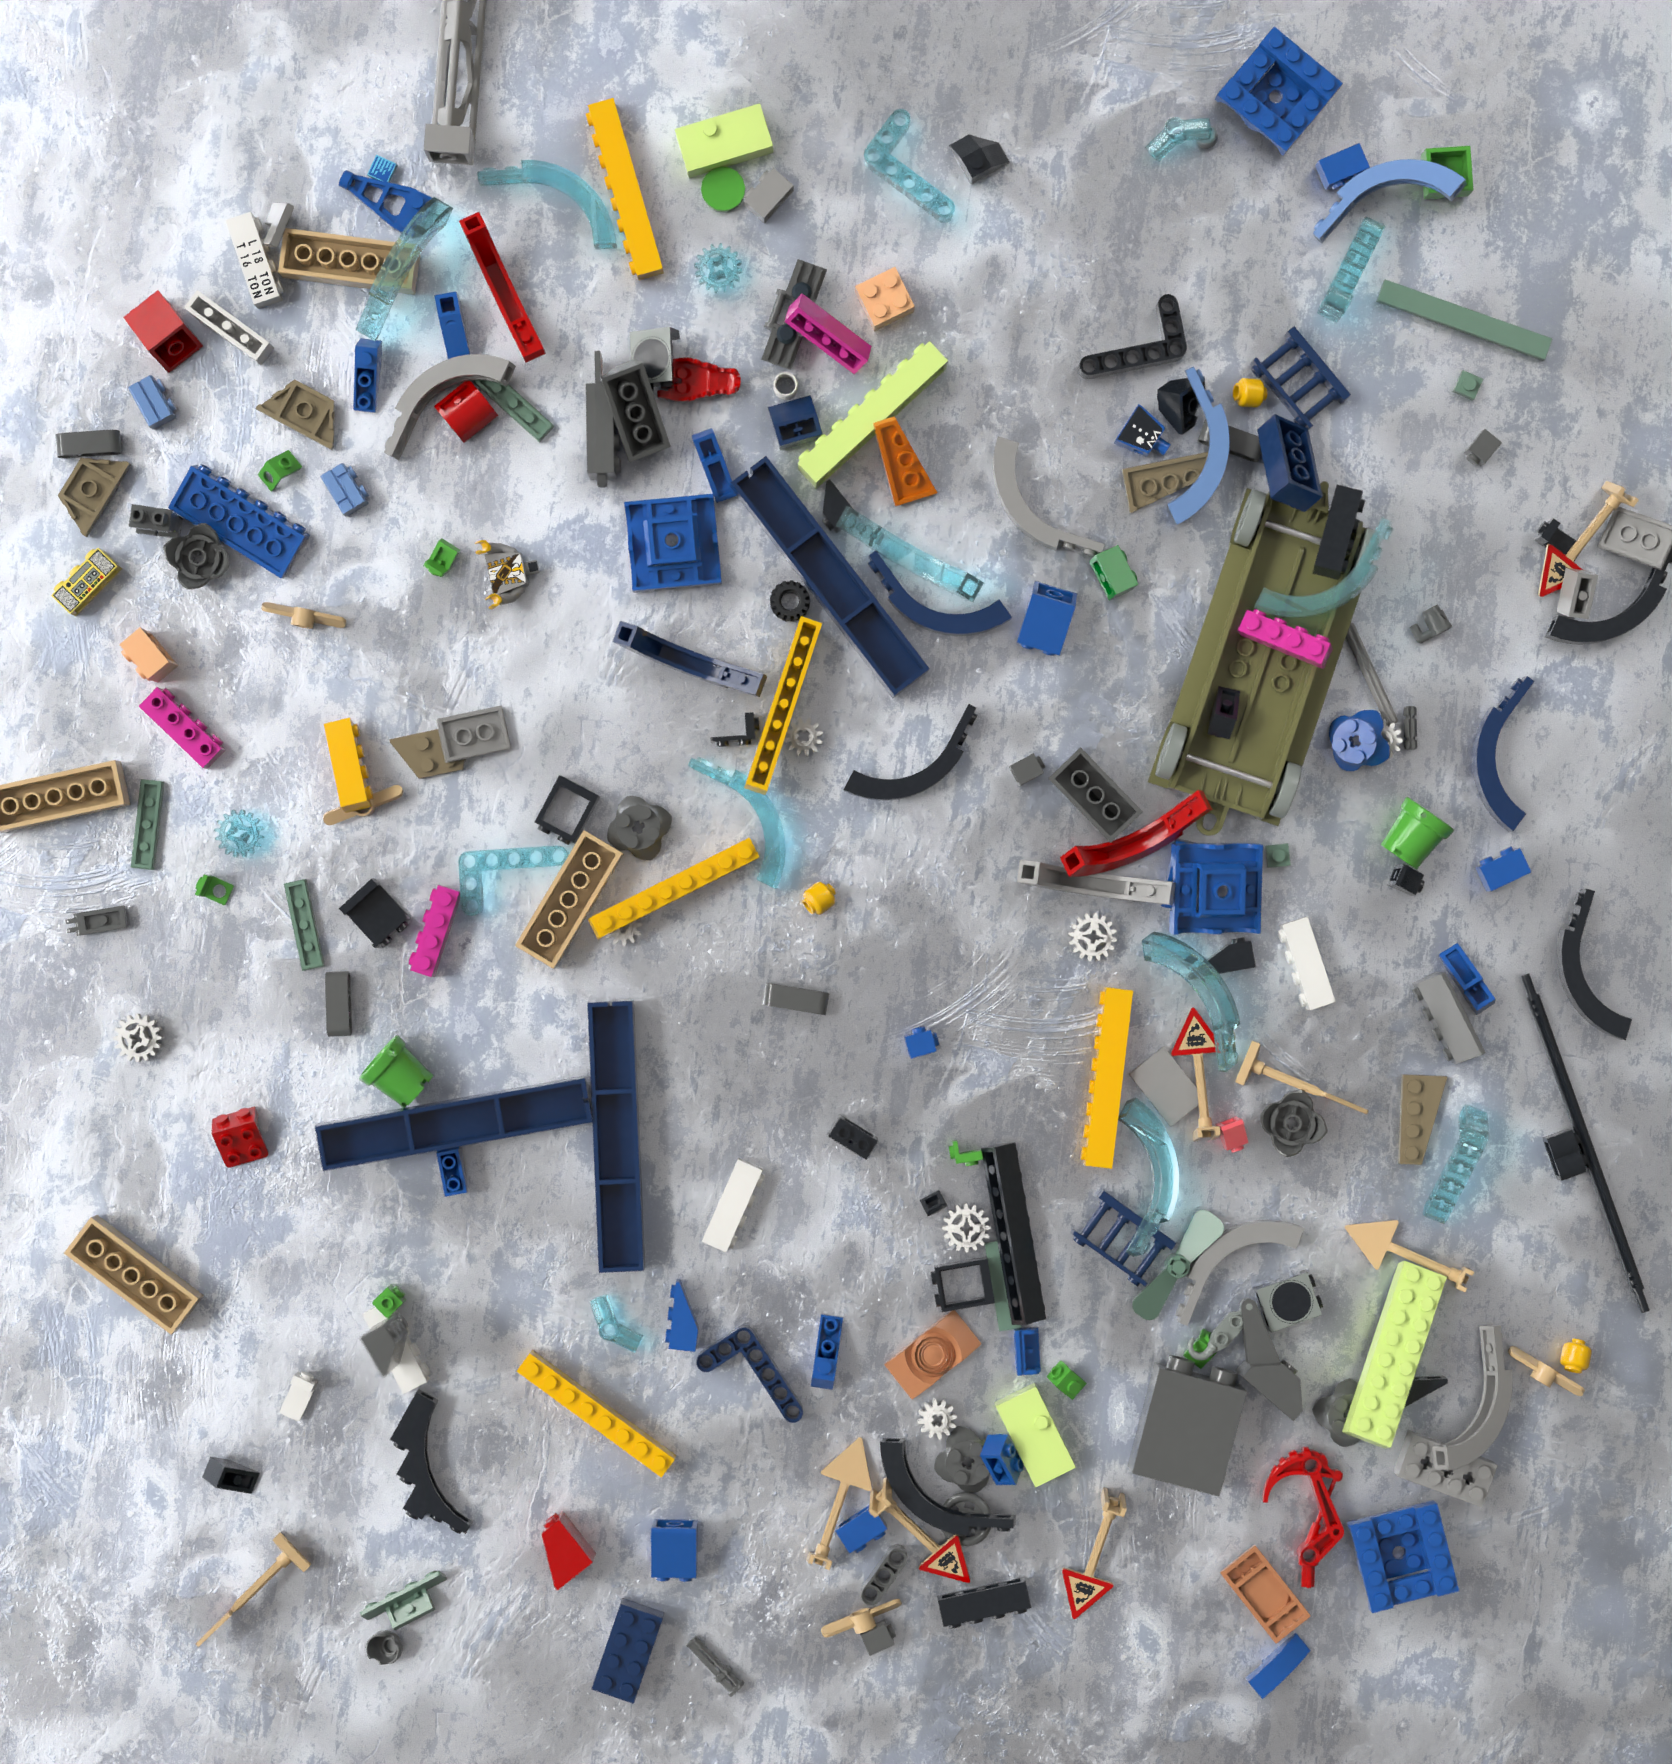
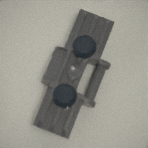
[761,259,827,370]

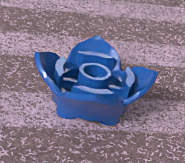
[1329,710,1390,771]

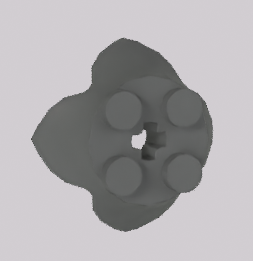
[163,523,230,590]
[607,796,672,860]
[1260,1090,1328,1157]
[1312,1378,1361,1447]
[934,1426,990,1493]

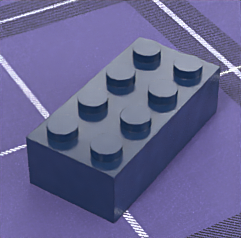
[1257,414,1323,512]
[591,1598,664,1704]

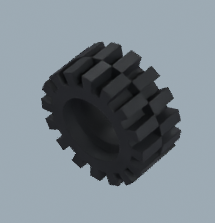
[770,580,810,622]

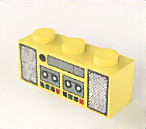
[51,548,122,616]

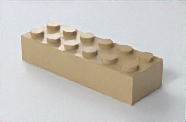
[278,228,421,295]
[0,760,130,833]
[515,830,624,969]
[64,1215,204,1335]

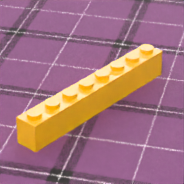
[585,98,664,280]
[744,616,822,795]
[588,837,759,940]
[1080,987,1133,1169]
[516,1350,676,1478]

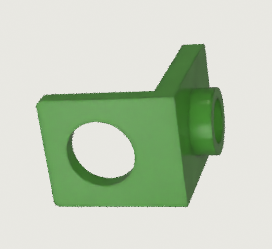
[258,450,302,491]
[195,874,234,905]

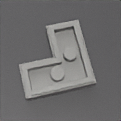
[263,203,294,247]

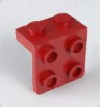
[211,1106,268,1168]

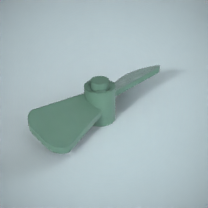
[1132,1210,1224,1320]

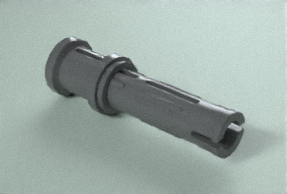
[686,1636,745,1697]

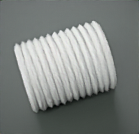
[773,372,798,400]

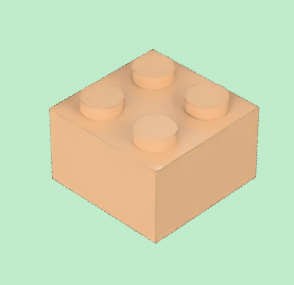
[855,267,915,331]
[119,627,178,683]

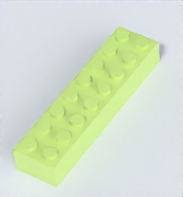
[798,341,948,489]
[1342,1261,1447,1449]

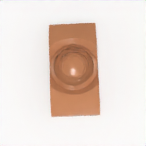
[884,1310,982,1399]
[1220,1544,1311,1644]

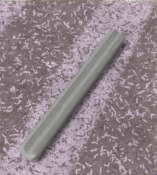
[1346,623,1398,726]

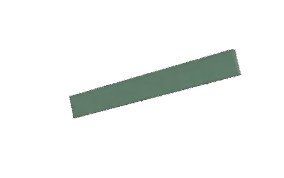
[1376,279,1552,361]

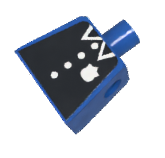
[1114,404,1171,457]

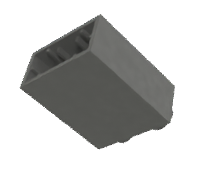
[1127,1355,1247,1497]

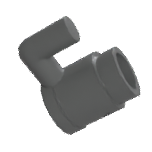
[1409,604,1453,643]

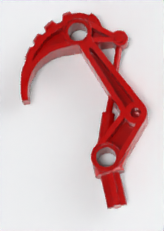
[1262,1446,1344,1588]

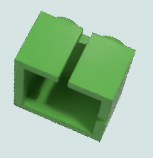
[1421,146,1474,200]

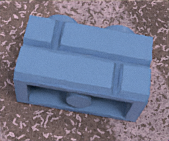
[128,375,177,430]
[320,463,369,517]

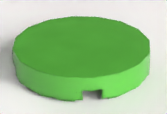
[701,167,745,212]

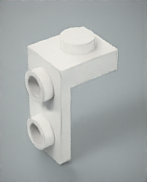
[280,1371,318,1421]

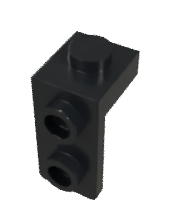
[1535,518,1580,561]
[710,712,759,747]

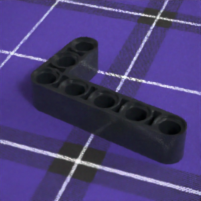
[1078,294,1187,379]

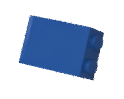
[1017,581,1078,656]
[651,1519,698,1582]

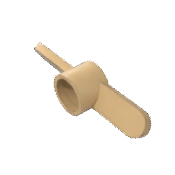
[261,602,346,629]
[323,785,403,825]
[1508,1346,1585,1396]
[821,1599,902,1637]

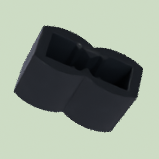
[1542,1129,1588,1181]

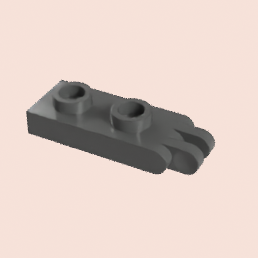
[65,905,129,936]

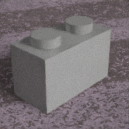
[744,168,794,223]
[1556,568,1598,619]

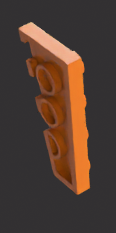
[873,417,937,506]

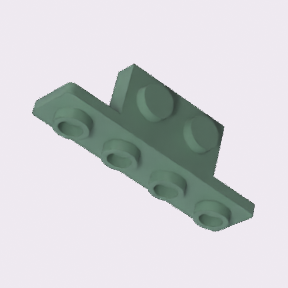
[360,1571,447,1630]

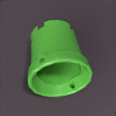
[1381,797,1454,870]
[359,1035,434,1108]

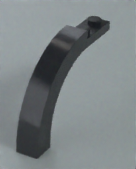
[1545,549,1672,645]
[843,704,978,801]
[1556,889,1632,1040]
[880,1438,1016,1536]

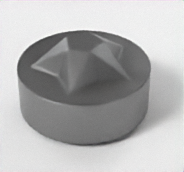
[1195,125,1218,149]

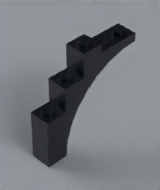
[390,1389,473,1534]

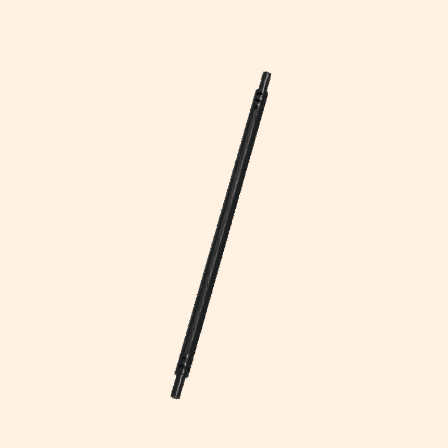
[1521,973,1650,1313]

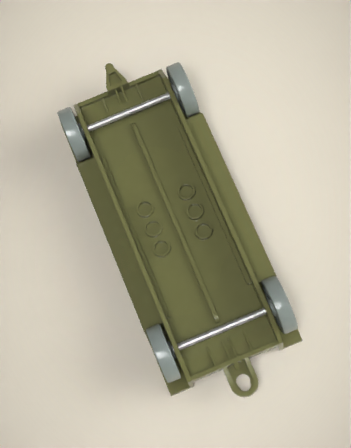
[1148,481,1381,836]

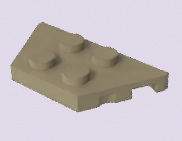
[255,379,335,450]
[58,458,132,537]
[389,729,466,779]

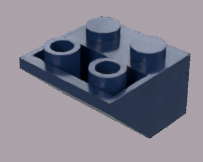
[768,395,823,450]

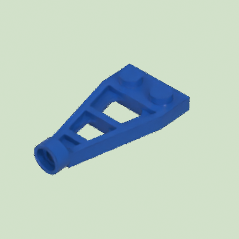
[339,170,433,239]

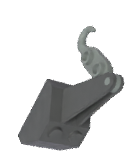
[1188,1298,1303,1421]

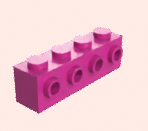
[784,294,872,375]
[1238,609,1333,669]
[139,687,226,769]
[409,885,462,977]

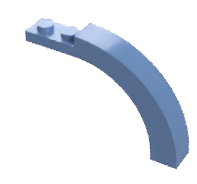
[1313,159,1467,243]
[1167,367,1229,525]

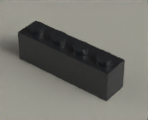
[1312,485,1365,580]
[937,1577,1031,1629]

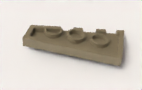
[1121,452,1208,513]
[1398,1074,1448,1165]

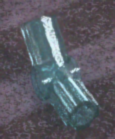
[1145,117,1211,162]
[589,1294,644,1353]

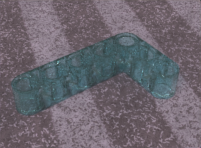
[864,109,955,223]
[1317,216,1385,323]
[458,846,569,916]
[1422,1104,1489,1224]

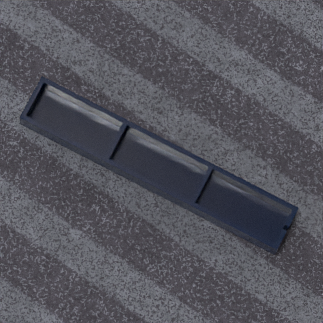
[730,456,930,698]
[587,1000,645,1273]
[315,1076,592,1171]

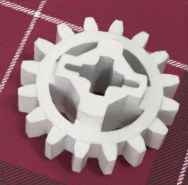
[1068,913,1117,961]
[113,1014,164,1062]
[942,1203,991,1252]

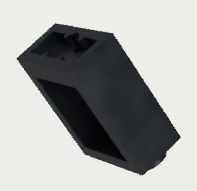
[535,775,600,845]
[828,1114,878,1160]
[930,1257,995,1312]

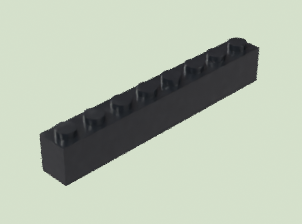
[981,1142,1046,1325]

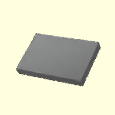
[1598,507,1672,571]
[436,705,511,763]
[1129,1046,1198,1127]

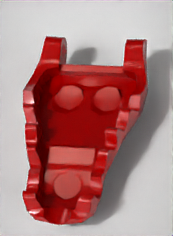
[657,357,741,402]

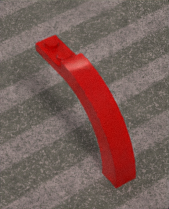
[459,212,546,363]
[1060,790,1212,877]

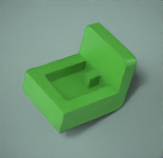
[423,538,460,577]
[949,1140,983,1166]
[372,1284,407,1318]
[1183,1328,1217,1369]
[1047,1361,1087,1400]

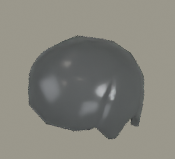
[365,1630,403,1665]

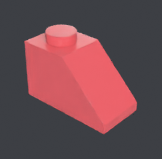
[1215,1117,1248,1153]

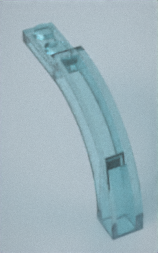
[477,160,617,249]
[355,197,453,341]
[836,506,984,602]
[1254,517,1393,618]
[688,756,786,890]
[1142,931,1240,1072]
[1118,1097,1179,1257]

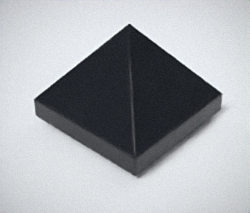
[920,1190,947,1216]

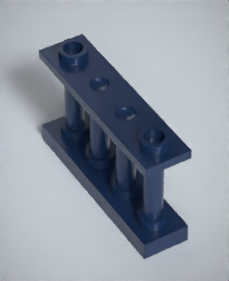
[1250,326,1351,430]
[1071,1189,1176,1287]

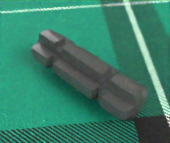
[1403,706,1417,750]

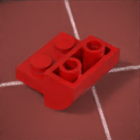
[434,380,498,443]

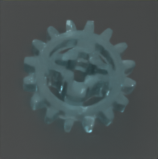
[694,243,743,293]
[214,809,264,858]

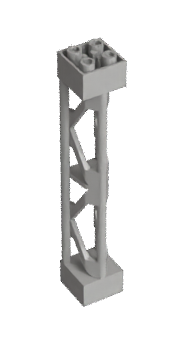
[423,0,486,165]

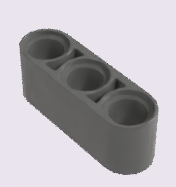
[1198,419,1262,462]
[55,430,121,458]
[325,971,352,1037]
[762,983,829,1015]
[861,1544,907,1606]

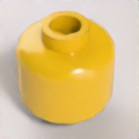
[1233,378,1268,408]
[802,882,836,915]
[1560,1339,1592,1374]

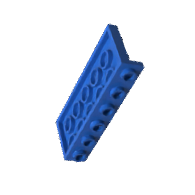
[168,464,310,578]

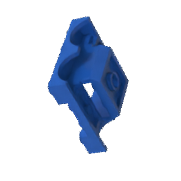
[1215,26,1343,156]
[624,494,722,593]
[1169,843,1263,935]
[1347,1500,1459,1613]

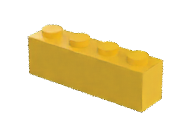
[324,717,373,813]

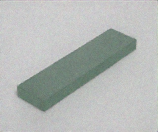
[473,380,554,443]
[130,779,165,870]
[284,879,325,971]
[984,1240,1021,1332]

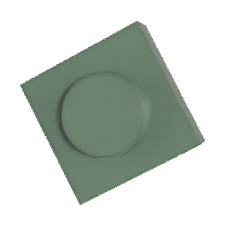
[1452,370,1483,401]
[1265,843,1291,868]

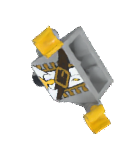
[475,540,539,610]

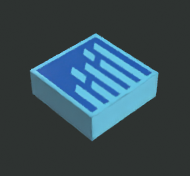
[367,155,397,183]

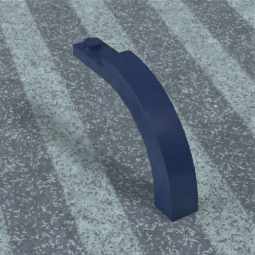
[868,551,1012,636]
[612,621,768,697]
[1472,676,1534,832]

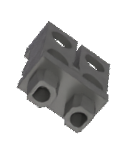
[129,504,183,538]

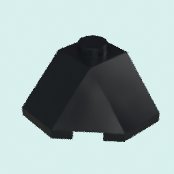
[949,134,1010,184]
[1157,376,1205,435]

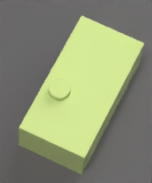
[675,103,774,178]
[994,1383,1076,1488]

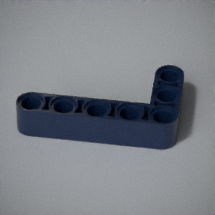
[696,1325,803,1423]

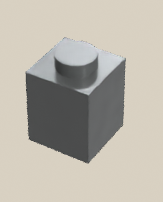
[1464,429,1502,467]
[1009,753,1045,786]
[860,1619,896,1656]

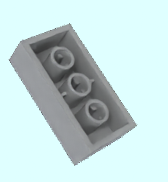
[1393,1430,1498,1507]

